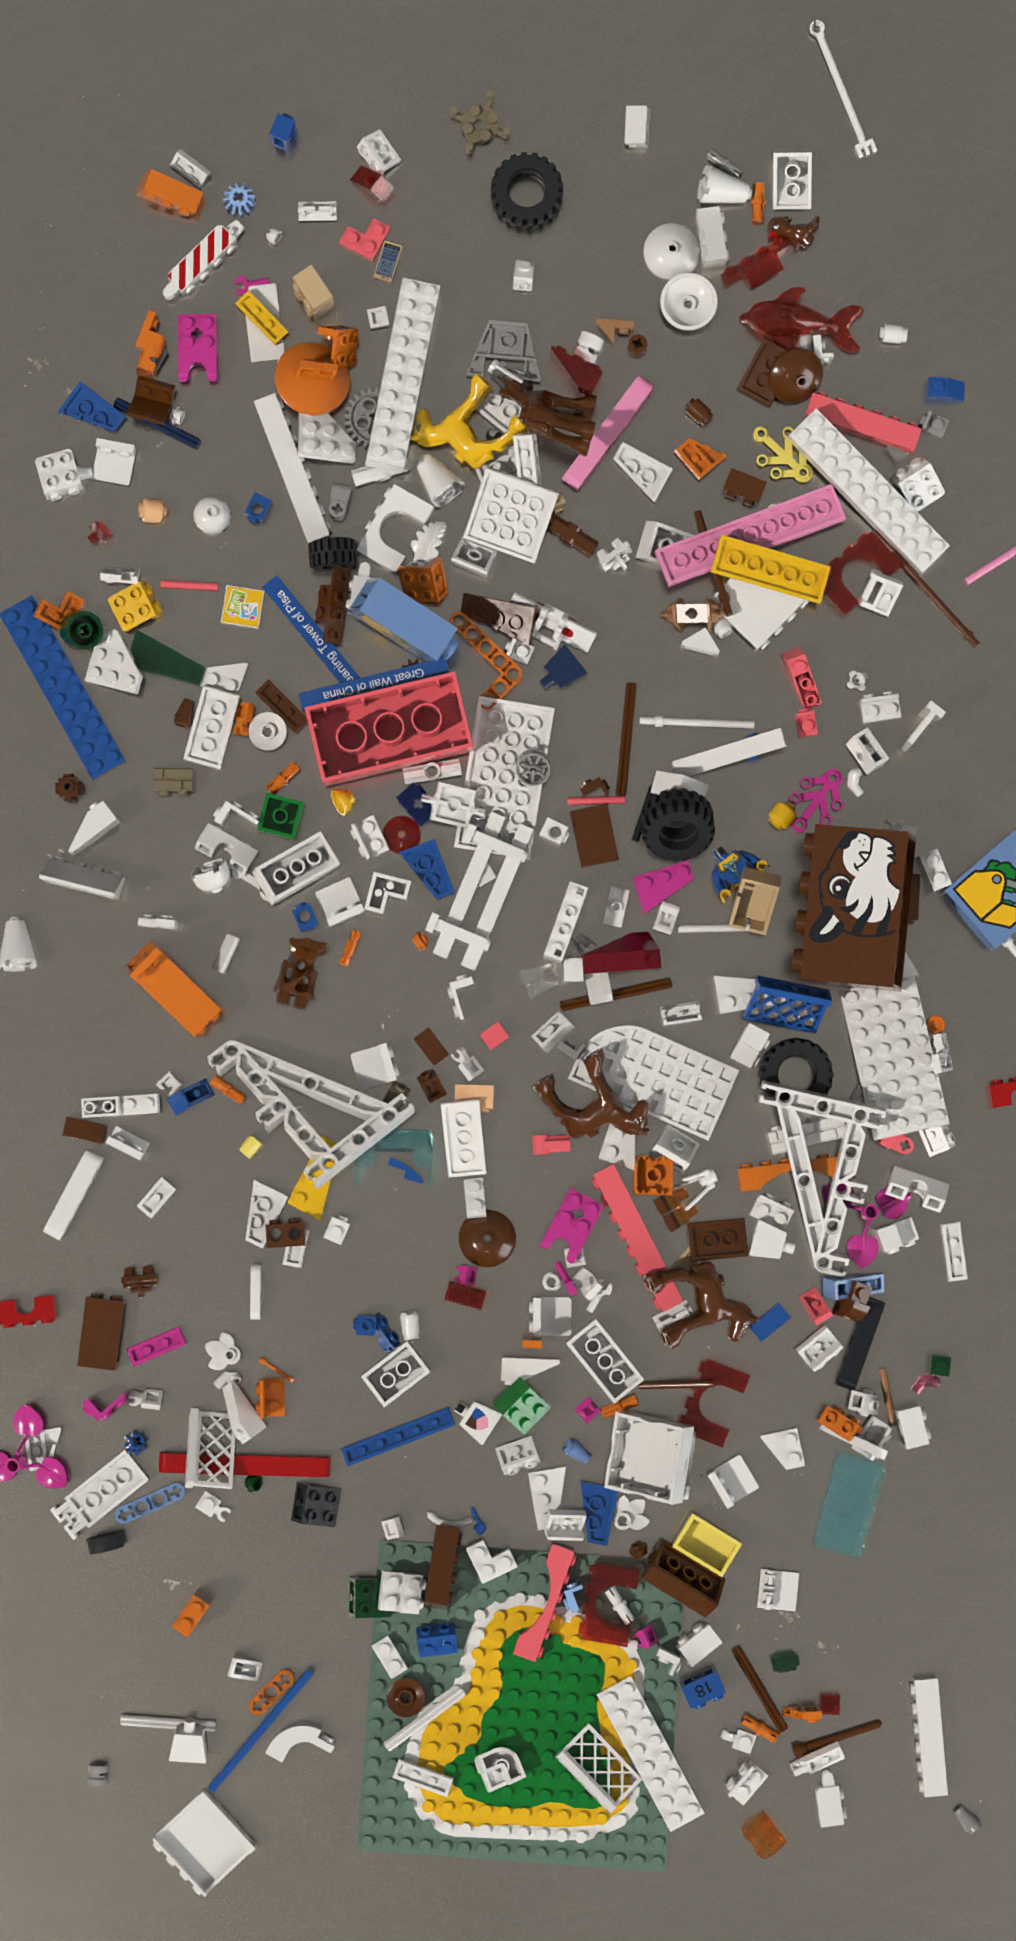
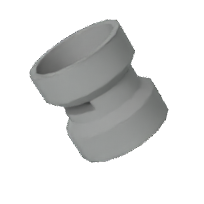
[88,1763,108,1786]

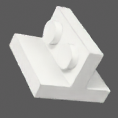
[650,1124,700,1174]

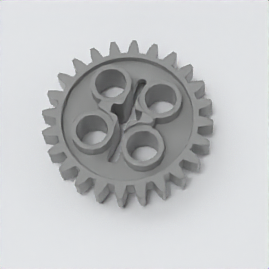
[344,387,379,448]

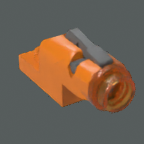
[135,310,168,379]

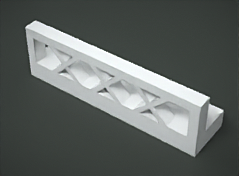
[513,431,542,486]

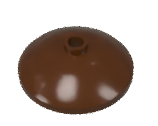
[768,348,823,403]
[458,1210,516,1267]

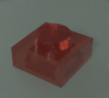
[820,1694,840,1715]

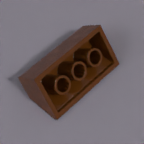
[642,1540,726,1618]

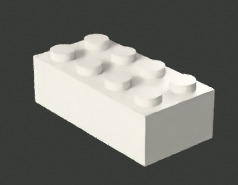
[252,831,340,905]
[566,1318,644,1404]

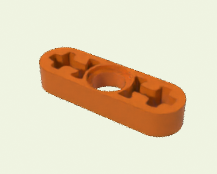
[249,1669,294,1715]

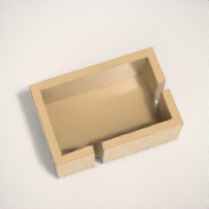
[292,265,335,321]
[728,867,781,936]

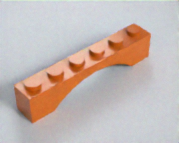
[737,1152,856,1192]

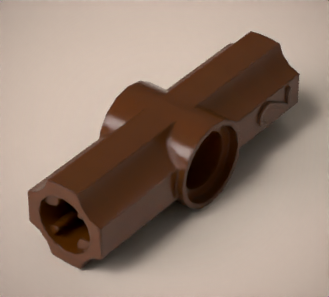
[547,513,599,556]

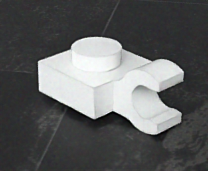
[451,1047,485,1081]
[129,1388,163,1410]
[720,1729,756,1754]

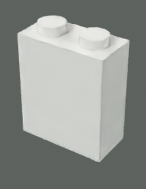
[915,849,952,894]

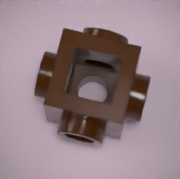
[55,774,83,802]

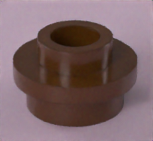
[629,1542,648,1559]

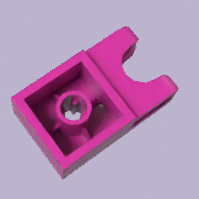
[178,314,218,382]
[540,1188,604,1264]

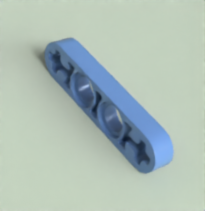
[115,1482,186,1524]

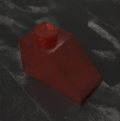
[350,165,395,203]

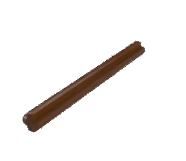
[616,682,637,796]
[559,977,672,1011]

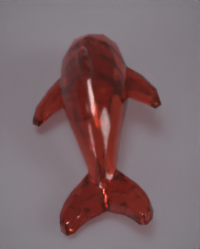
[739,287,864,353]

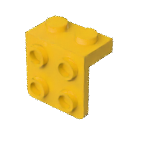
[108,581,163,631]

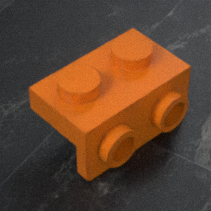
[818,1405,864,1442]

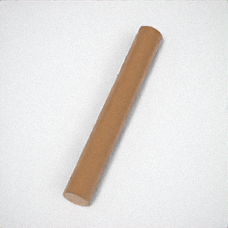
[878,1368,897,1426]

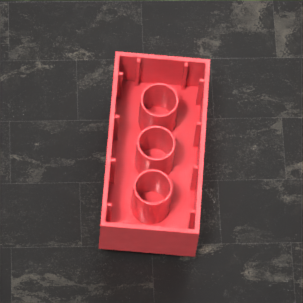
[305,672,474,787]

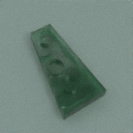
[130,629,205,686]

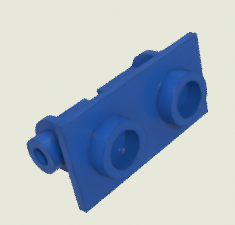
[374,1312,401,1353]

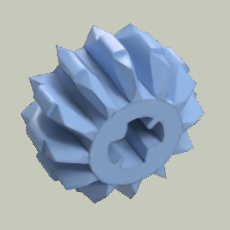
[223,182,255,216]

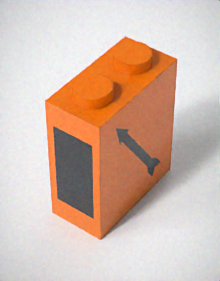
[172,1589,213,1638]

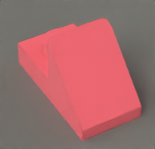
[799,1287,833,1325]

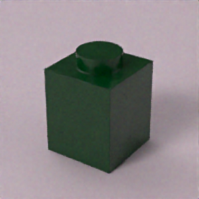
[928,1354,951,1377]

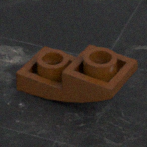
[62,1117,106,1145]

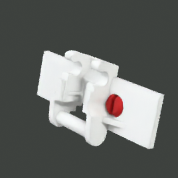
[510,593,597,653]

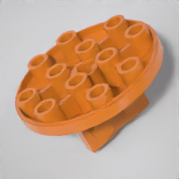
[274,342,350,416]

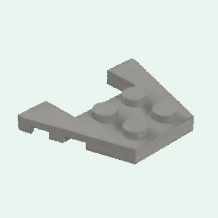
[466,320,541,383]

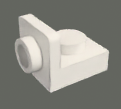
[812,335,834,364]
[504,638,535,665]
[323,1214,350,1245]
[571,1267,603,1301]
[656,1646,682,1676]

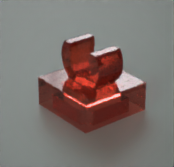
[88,521,113,543]

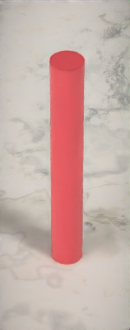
[160,580,218,590]
[567,796,625,805]

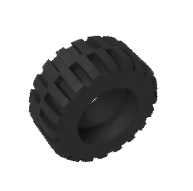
[491,152,563,230]
[640,788,715,860]
[759,1038,834,1105]

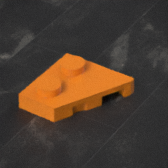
[674,438,727,480]
[782,1706,822,1723]

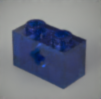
[396,783,432,828]

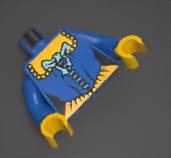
[712,846,770,903]

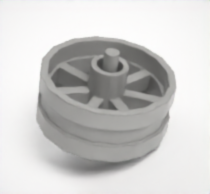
[516,749,550,786]

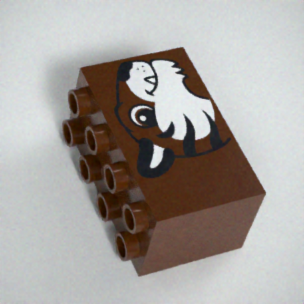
[792,824,916,992]

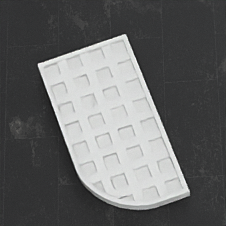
[568,1025,739,1141]

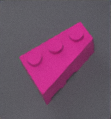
[632,860,694,915]

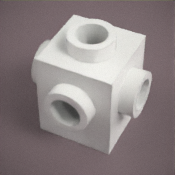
[848,1388,881,1417]

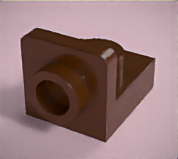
[417,1069,446,1103]

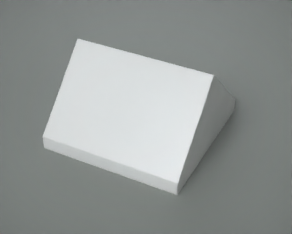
[451,536,498,578]

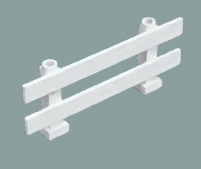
[425,811,534,971]

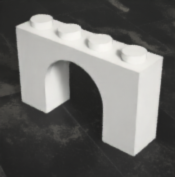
[356,484,434,575]

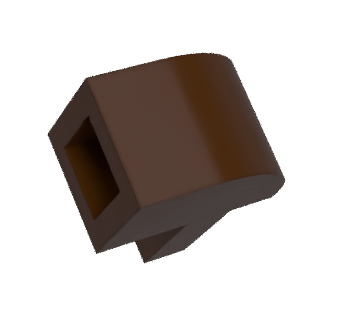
[833,1280,872,1322]

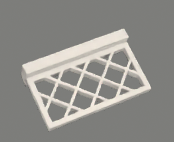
[900,701,946,752]
[185,1408,235,1489]
[555,1723,642,1813]

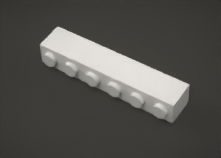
[910,1676,948,1797]

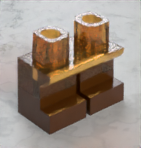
[653,1188,698,1232]

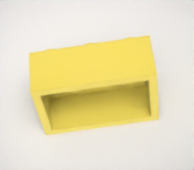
[671,1511,742,1577]

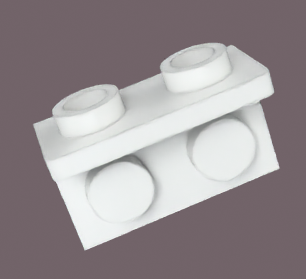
[357,129,401,177]
[860,691,901,724]
[350,815,390,859]
[919,1125,955,1157]
[105,1126,150,1160]
[749,1193,795,1231]
[495,1436,540,1475]

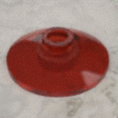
[383,816,421,854]

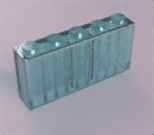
[812,1451,886,1559]

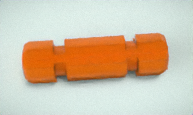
[339,929,361,967]

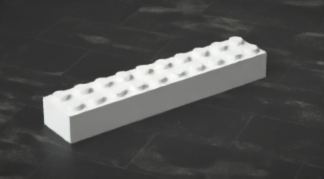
[365,278,440,473]
[786,408,950,574]

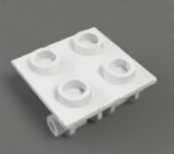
[757,1569,799,1611]

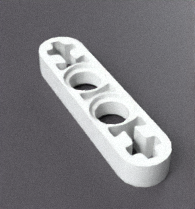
[819,1424,888,1460]

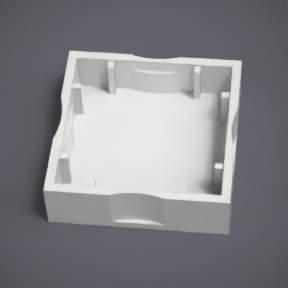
[604,1410,694,1505]

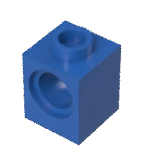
[245,492,273,524]
[292,902,319,933]

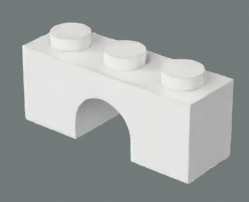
[195,823,258,877]
[885,1166,949,1213]

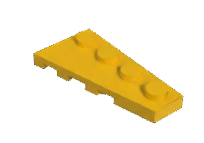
[287,1135,337,1221]

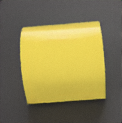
[239,1134,263,1159]

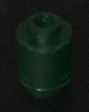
[771,1651,800,1673]

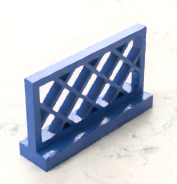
[743,975,832,1033]

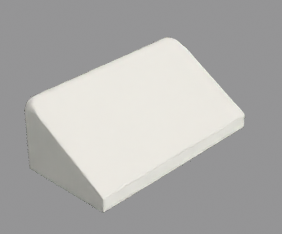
[212,934,240,974]
[531,1011,575,1053]

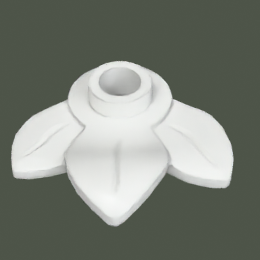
[205,1332,241,1370]
[613,1495,650,1530]

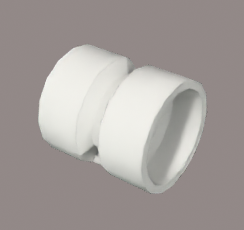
[571,331,604,366]

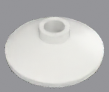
[249,712,287,750]

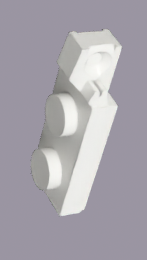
[790,1741,845,1777]

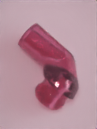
[912,1375,941,1395]

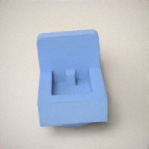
[563,1581,583,1613]

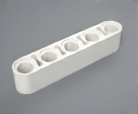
[43,1149,104,1241]

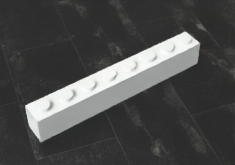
[254,393,332,544]

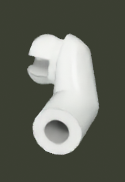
[213,1371,242,1389]

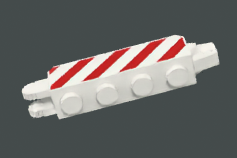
[162,220,244,301]

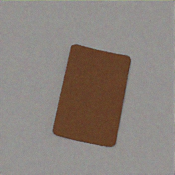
[414,1028,449,1065]

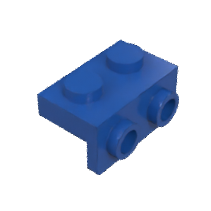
[416,1623,458,1658]

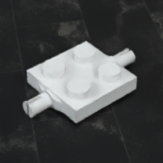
[421,782,485,828]

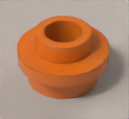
[412,931,429,950]

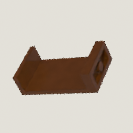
[77,1293,126,1371]

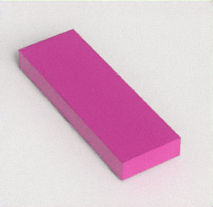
[126,1326,187,1367]

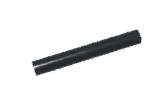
[631,786,655,842]

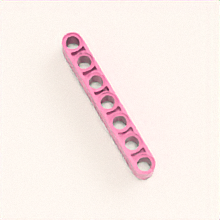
[562,375,655,491]

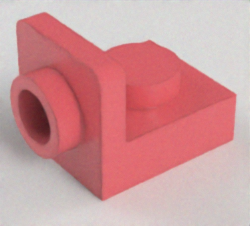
[795,708,818,738]

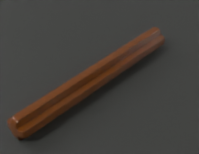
[732,1646,788,1733]

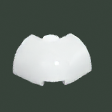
[475,1747,526,1792]

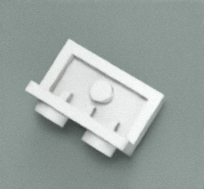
[795,1325,844,1372]
[851,1414,893,1461]
[543,1509,587,1541]

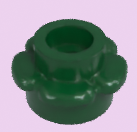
[244,1475,262,1492]

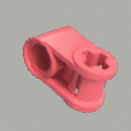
[876,1135,914,1154]

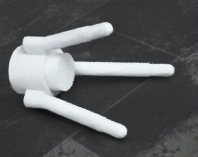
[488,359,524,389]
[674,1168,718,1211]

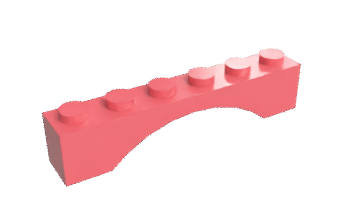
[513,1542,577,1662]

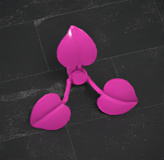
[822,1184,911,1269]
[0,1404,67,1489]

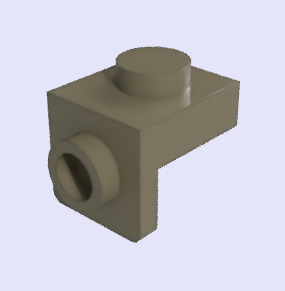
[382,1081,410,1112]

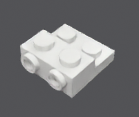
[378,1571,426,1614]

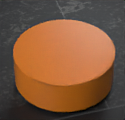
[926,1015,945,1035]

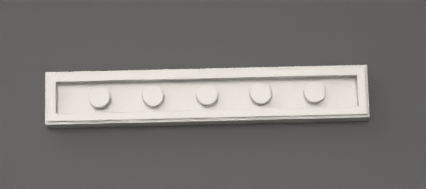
[672,728,787,777]

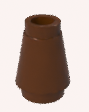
[173,698,195,728]

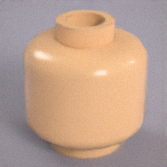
[138,498,167,523]

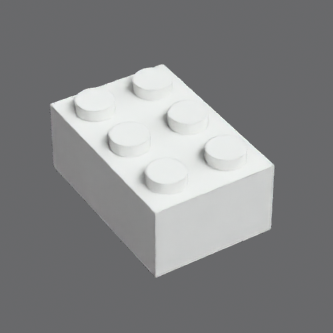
[361,1340,431,1407]

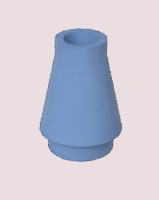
[562,1438,592,1464]

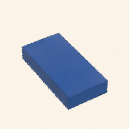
[749,1303,791,1342]

